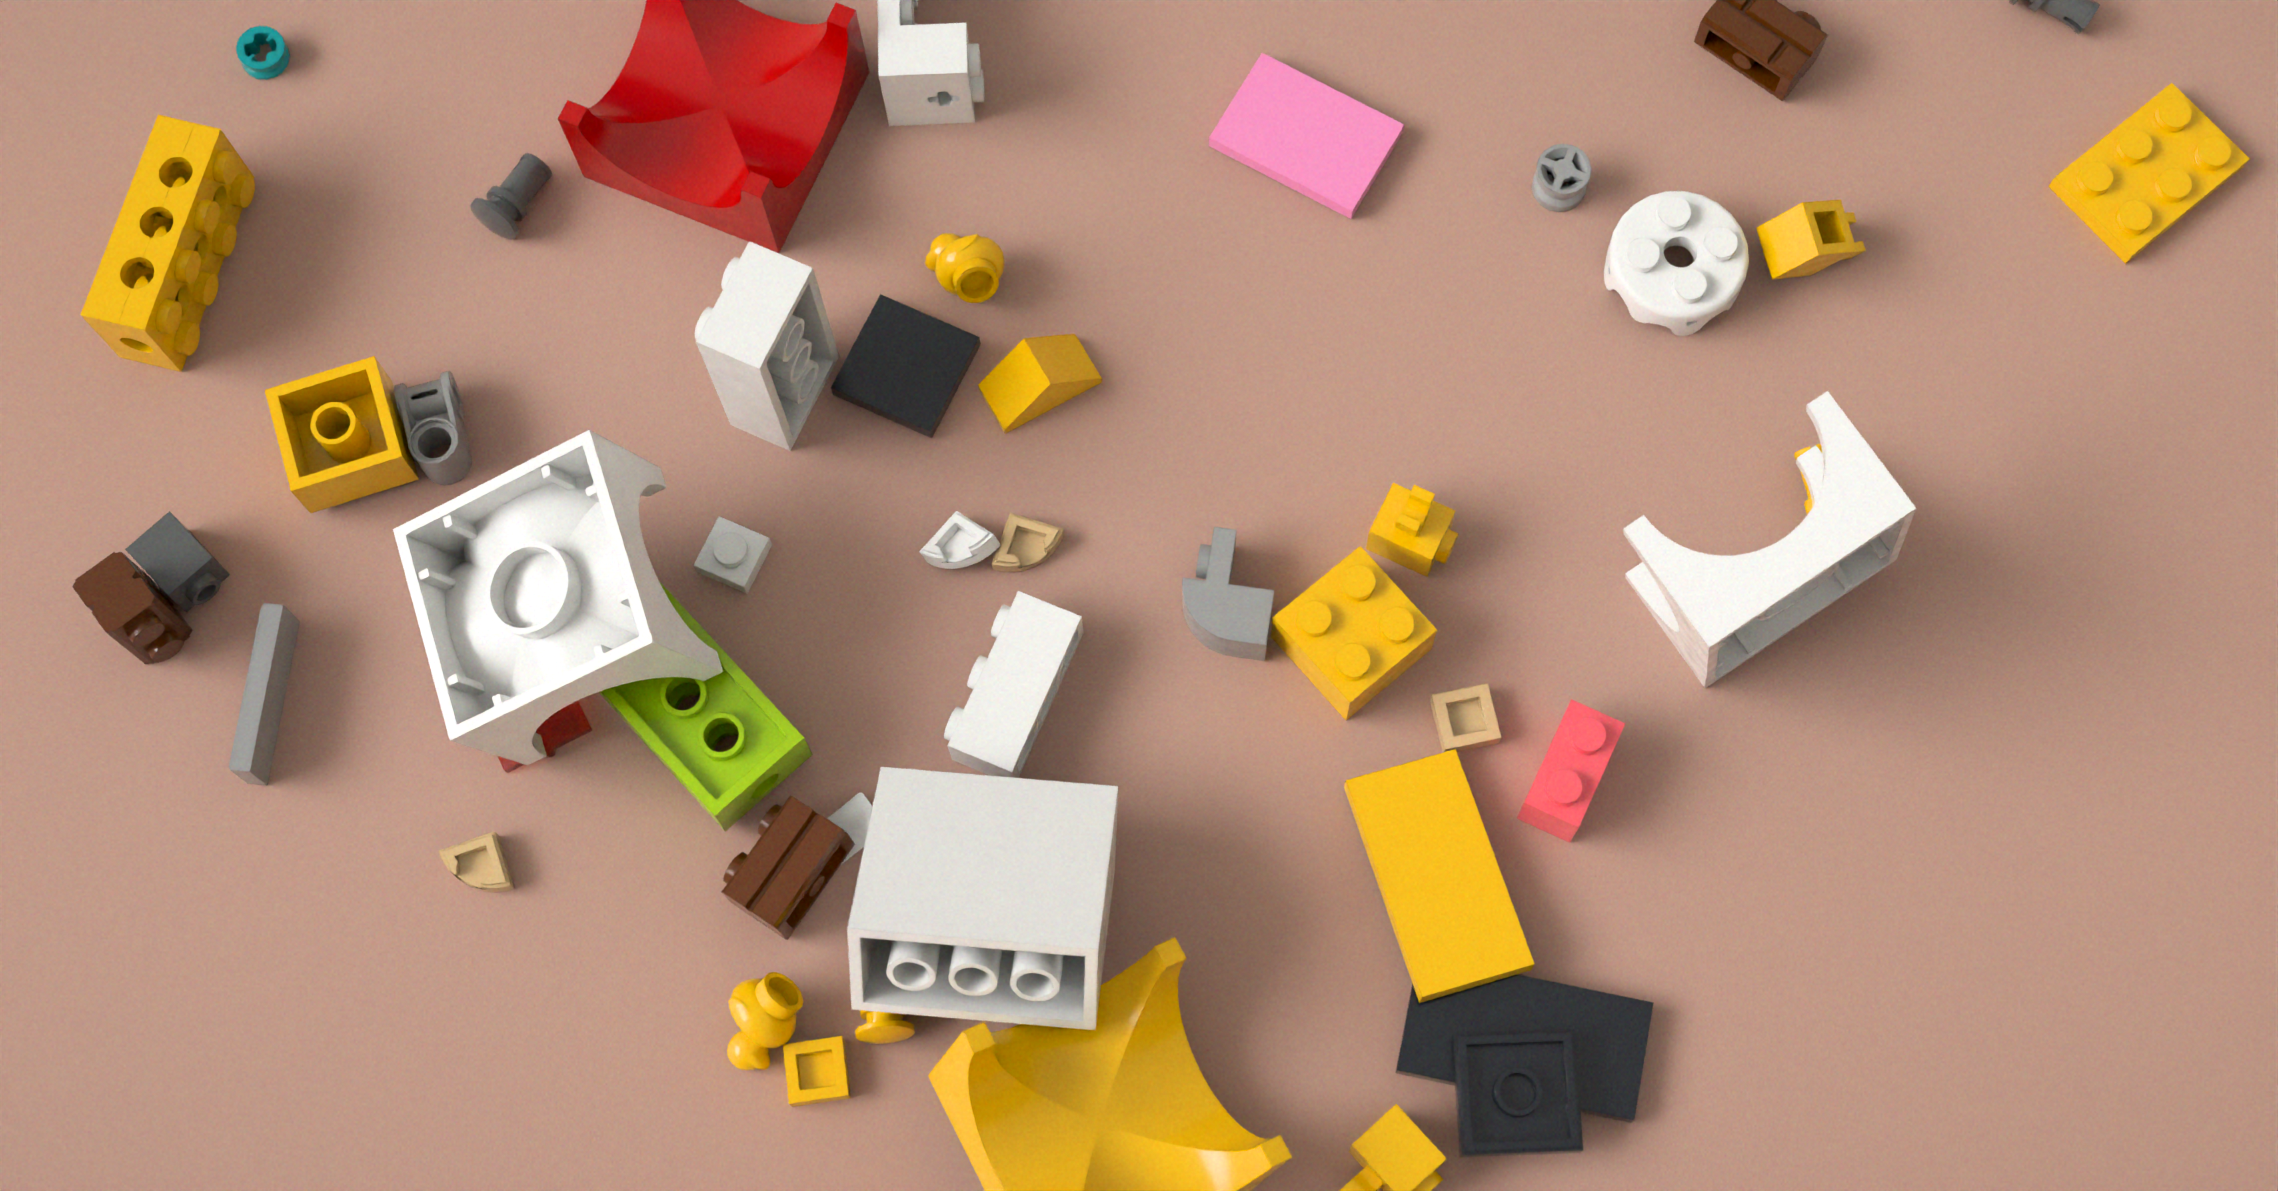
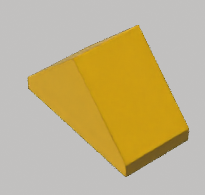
[978,334,1102,434]

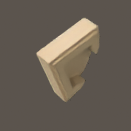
[992,513,1064,572]
[439,831,515,893]

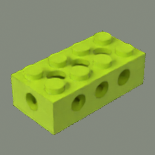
[599,581,813,832]

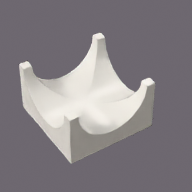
[1623,391,1916,688]
[393,430,723,765]

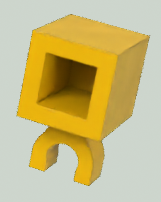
[1756,199,1866,279]
[1366,483,1459,577]
[1339,1104,1447,1191]

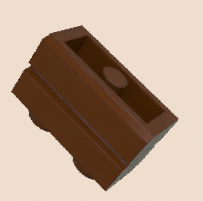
[1694,0,1828,101]
[72,552,193,665]
[721,796,855,940]

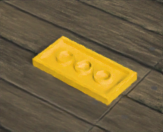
[1344,749,1534,1003]

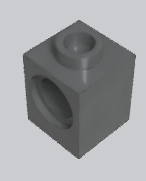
[125,511,230,612]

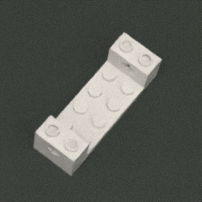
[877,0,985,126]

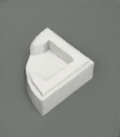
[919,511,1001,569]

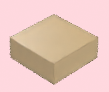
[1430,683,1502,752]

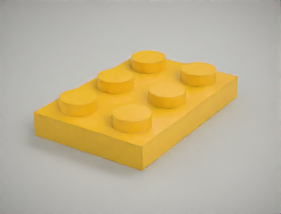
[2048,83,2250,264]

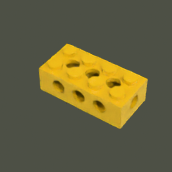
[80,115,255,372]

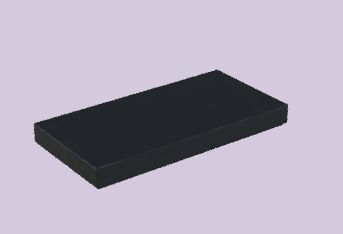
[1395,974,1653,1123]

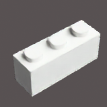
[944,591,1084,778]

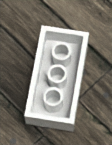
[695,241,839,451]

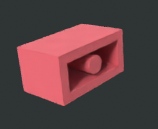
[1517,699,1625,843]

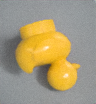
[925,233,1005,303]
[728,972,803,1071]

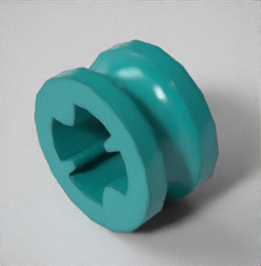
[236,26,290,80]

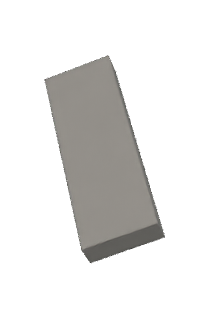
[228,603,300,786]

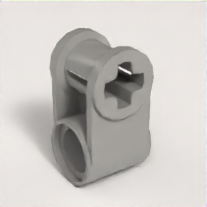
[394,371,472,485]

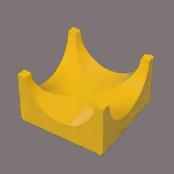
[928,937,1292,1191]

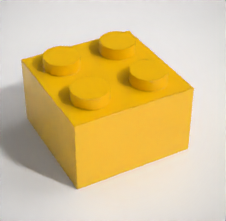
[265,356,419,513]
[1271,546,1437,720]

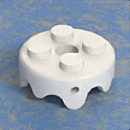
[1604,191,1749,336]

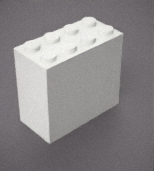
[847,767,1118,1030]

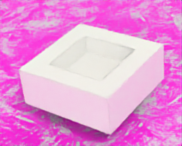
[694,516,772,594]

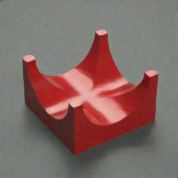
[558,0,870,253]

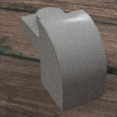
[1182,527,1274,661]

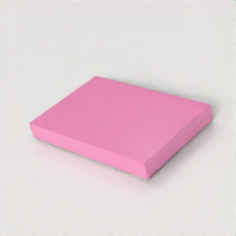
[1209,53,1404,219]

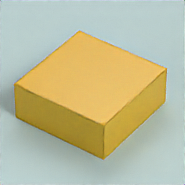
[783,1036,851,1107]

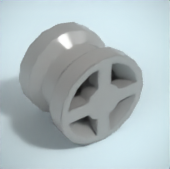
[1532,144,1592,212]

